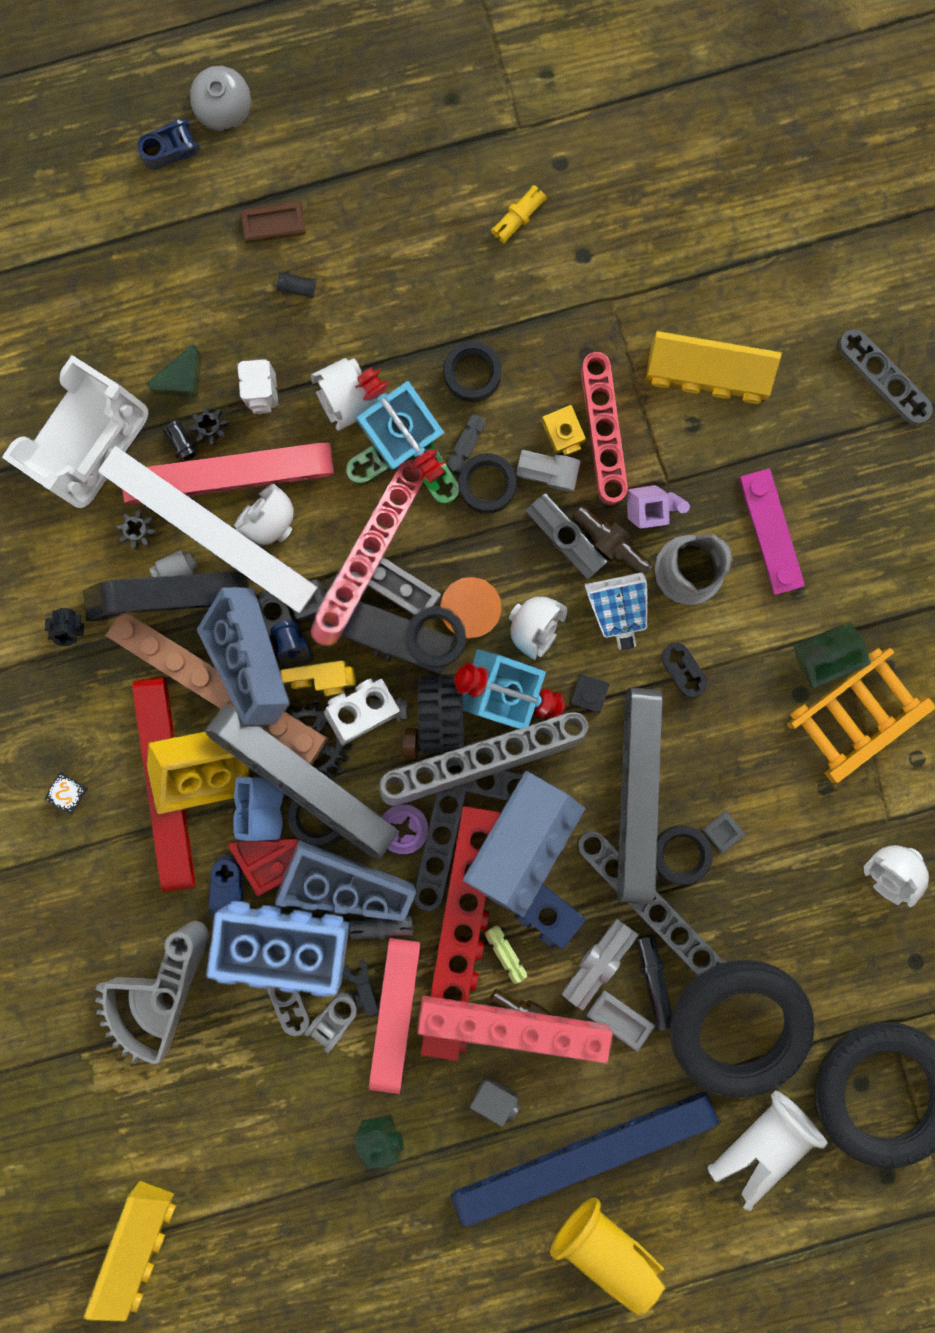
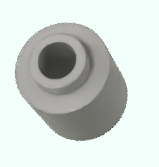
[149,549,198,577]

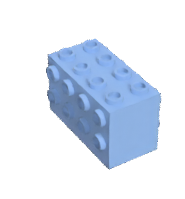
[207,901,350,997]

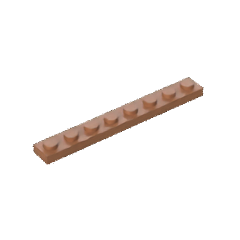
[106,613,328,765]

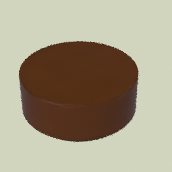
[403,728,420,759]

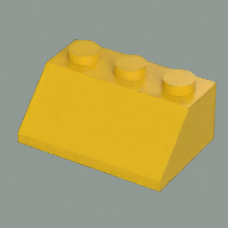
[147,732,249,814]

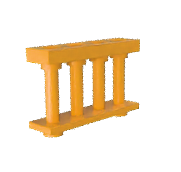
[786,647,935,783]

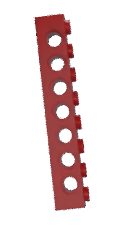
[421,805,500,1061]

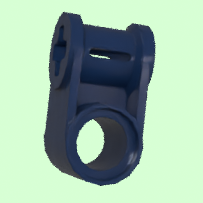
[137,119,200,170]
[270,620,314,670]
[209,854,243,915]

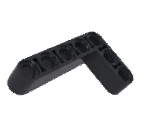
[83,571,249,622]
[414,763,523,911]

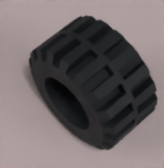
[418,674,464,754]

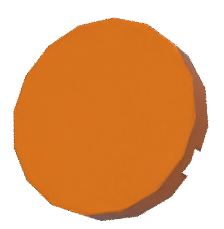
[440,577,502,639]

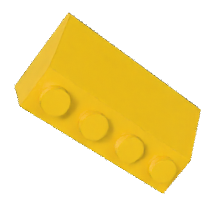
[645,331,781,404]
[84,1181,176,1321]

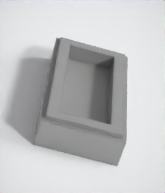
[586,989,655,1052]

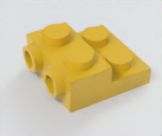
[281,661,356,697]

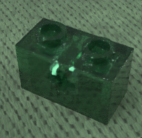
[793,622,871,688]

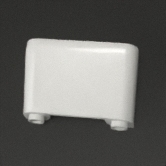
[2,355,148,508]

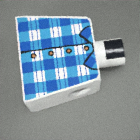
[585,572,647,650]

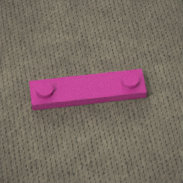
[739,468,805,595]

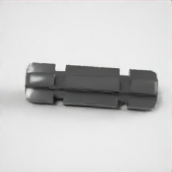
[446,415,486,473]

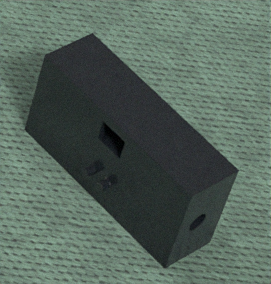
[323,597,455,675]

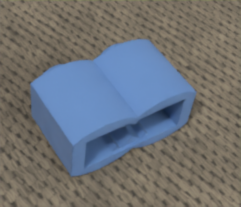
[233,776,284,841]

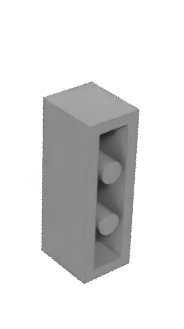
[350,548,441,615]

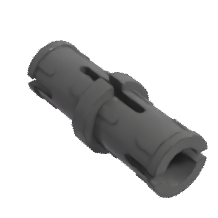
[349,916,413,941]

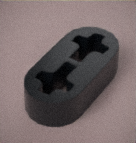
[661,643,707,697]

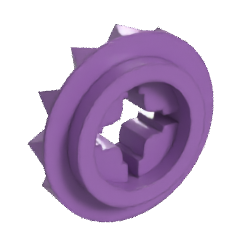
[382,804,428,854]

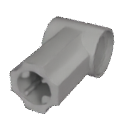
[516,450,581,492]

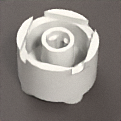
[311,358,376,431]

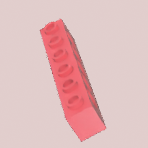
[417,995,612,1063]

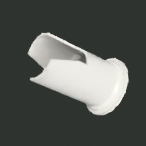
[708,1090,827,1211]

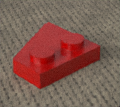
[228,837,298,896]

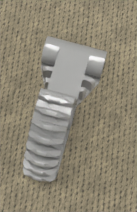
[95,921,209,1064]

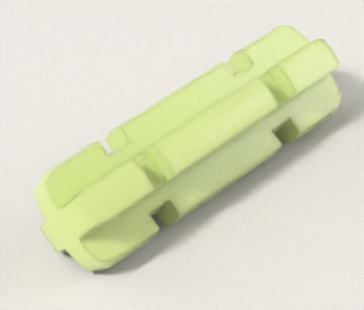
[485,925,527,984]

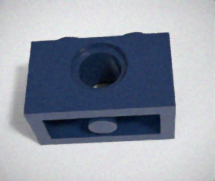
[514,884,586,949]

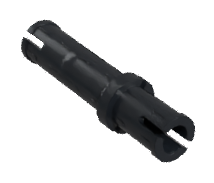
[635,934,672,1031]

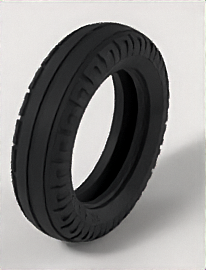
[670,960,814,1098]
[815,1022,935,1168]

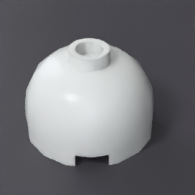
[234,484,294,546]
[509,596,567,660]
[864,845,929,907]

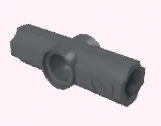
[525,493,607,580]

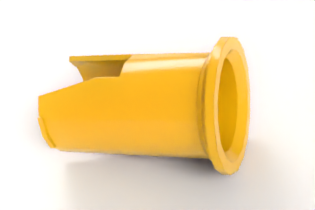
[550,1197,665,1316]

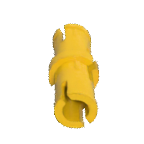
[491,185,547,244]

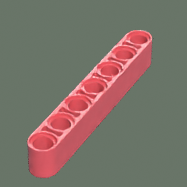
[122,443,335,504]
[311,460,424,645]

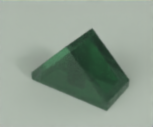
[146,344,202,397]

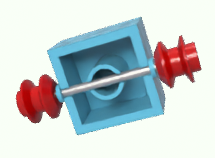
[355,367,446,482]
[455,649,565,729]

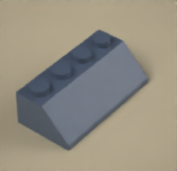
[463,771,585,917]

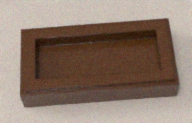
[240,201,306,243]

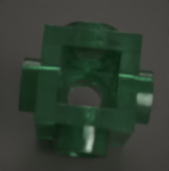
[355,1115,404,1169]

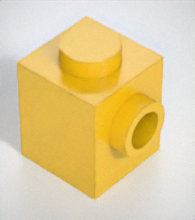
[542,405,586,456]

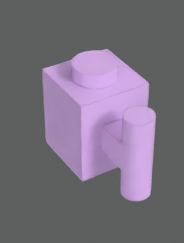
[627,485,690,528]

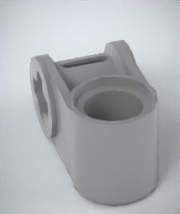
[304,992,358,1053]

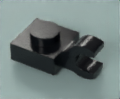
[344,959,380,1017]

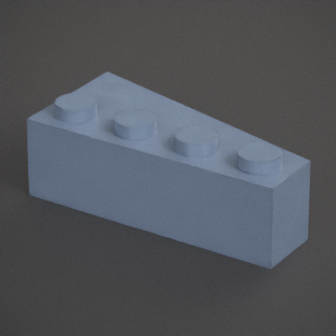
[275,840,416,921]

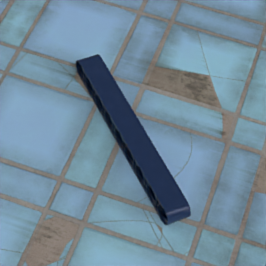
[450,1092,719,1227]

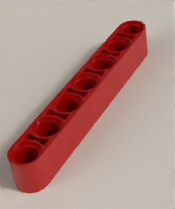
[133,676,195,893]

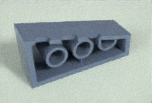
[196,587,289,725]

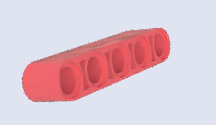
[581,352,628,506]
[369,938,421,1094]

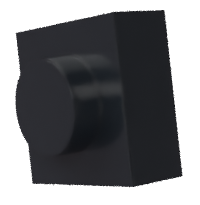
[570,674,610,713]

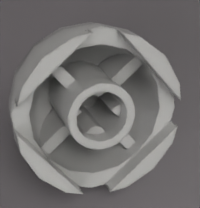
[190,66,252,131]

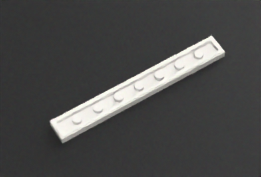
[98,446,319,614]

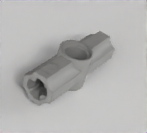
[561,918,638,1010]

